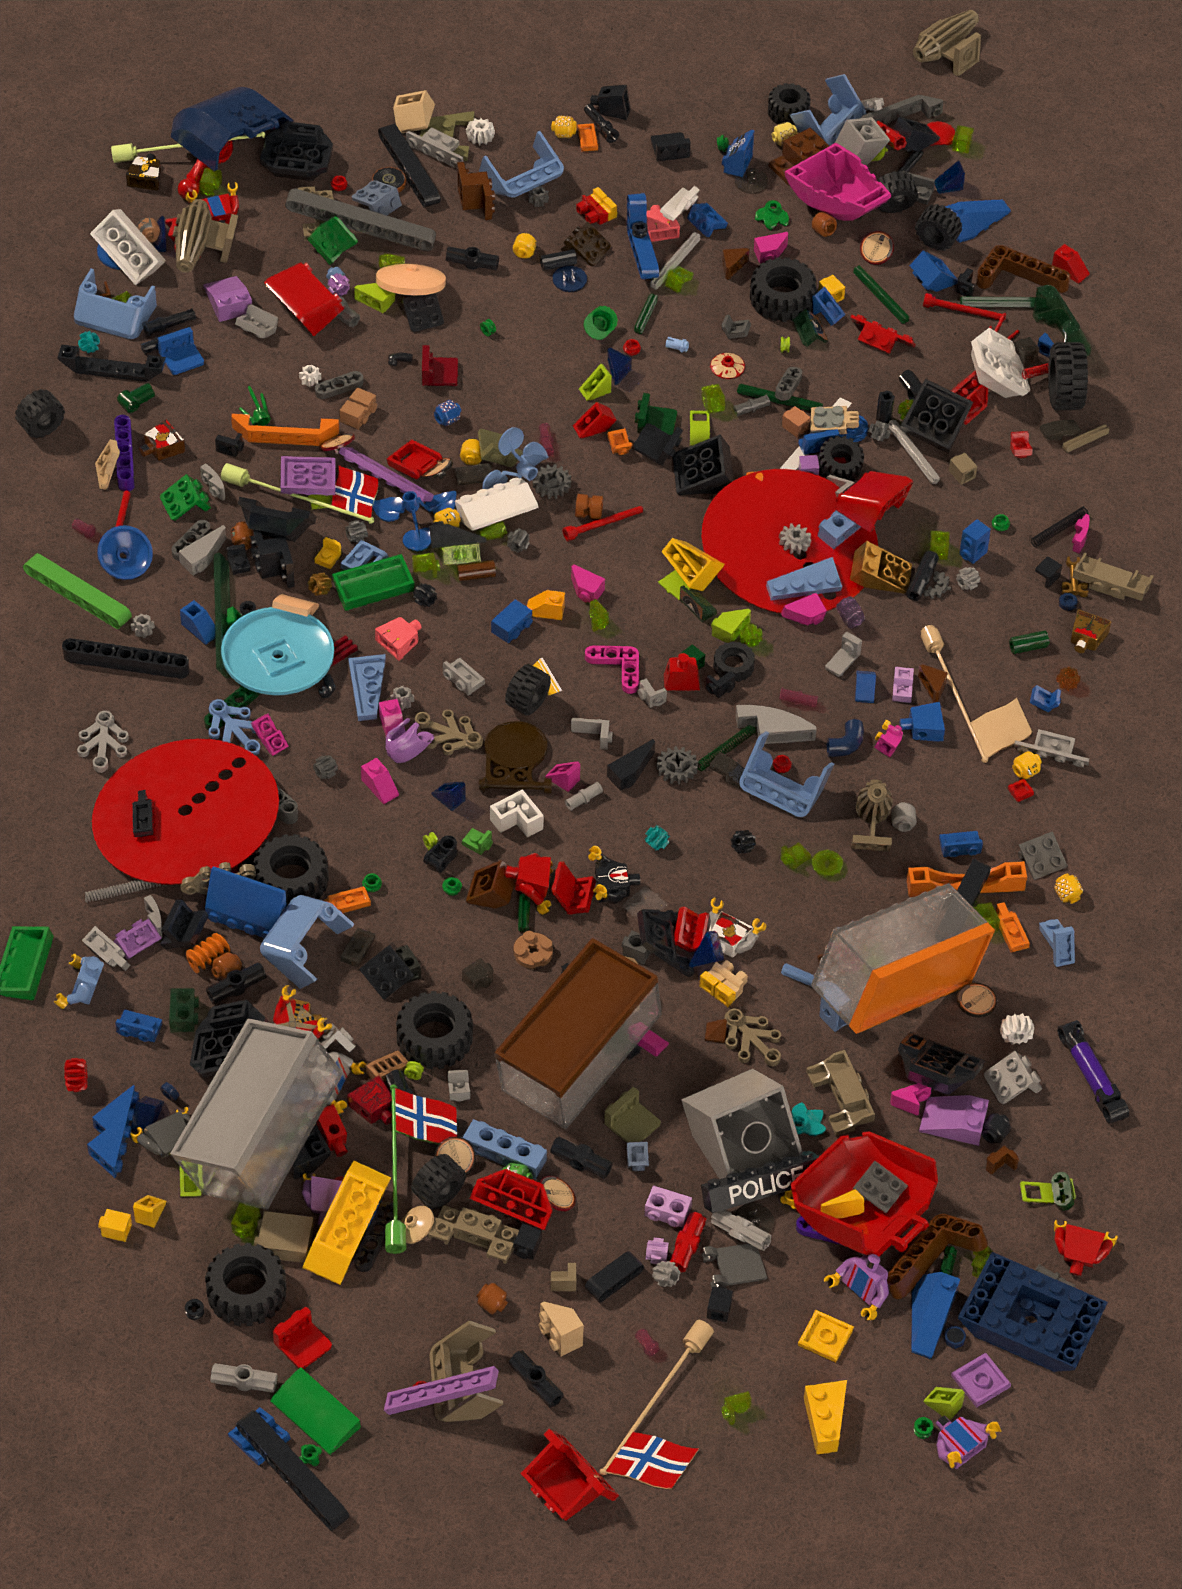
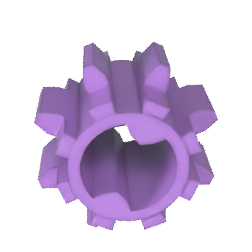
[328,273,350,296]

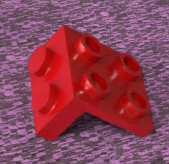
[551,861,596,914]
[273,1307,332,1369]

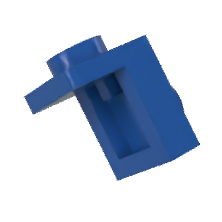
[1030,685,1061,712]

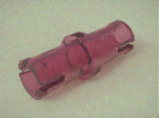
[539,423,554,456]
[779,688,818,708]

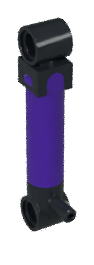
[1057,1020,1129,1124]

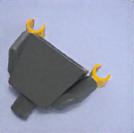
[130,1107,191,1164]

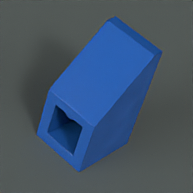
[180,600,220,645]

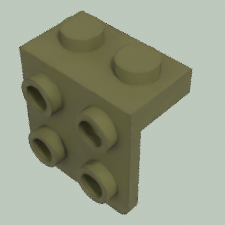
[478,429,523,467]
[605,1087,661,1143]

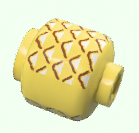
[772,122,798,146]

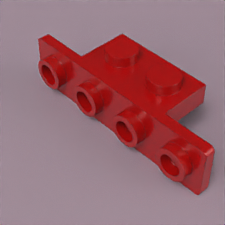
[850,314,916,354]

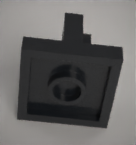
[161,899,209,949]

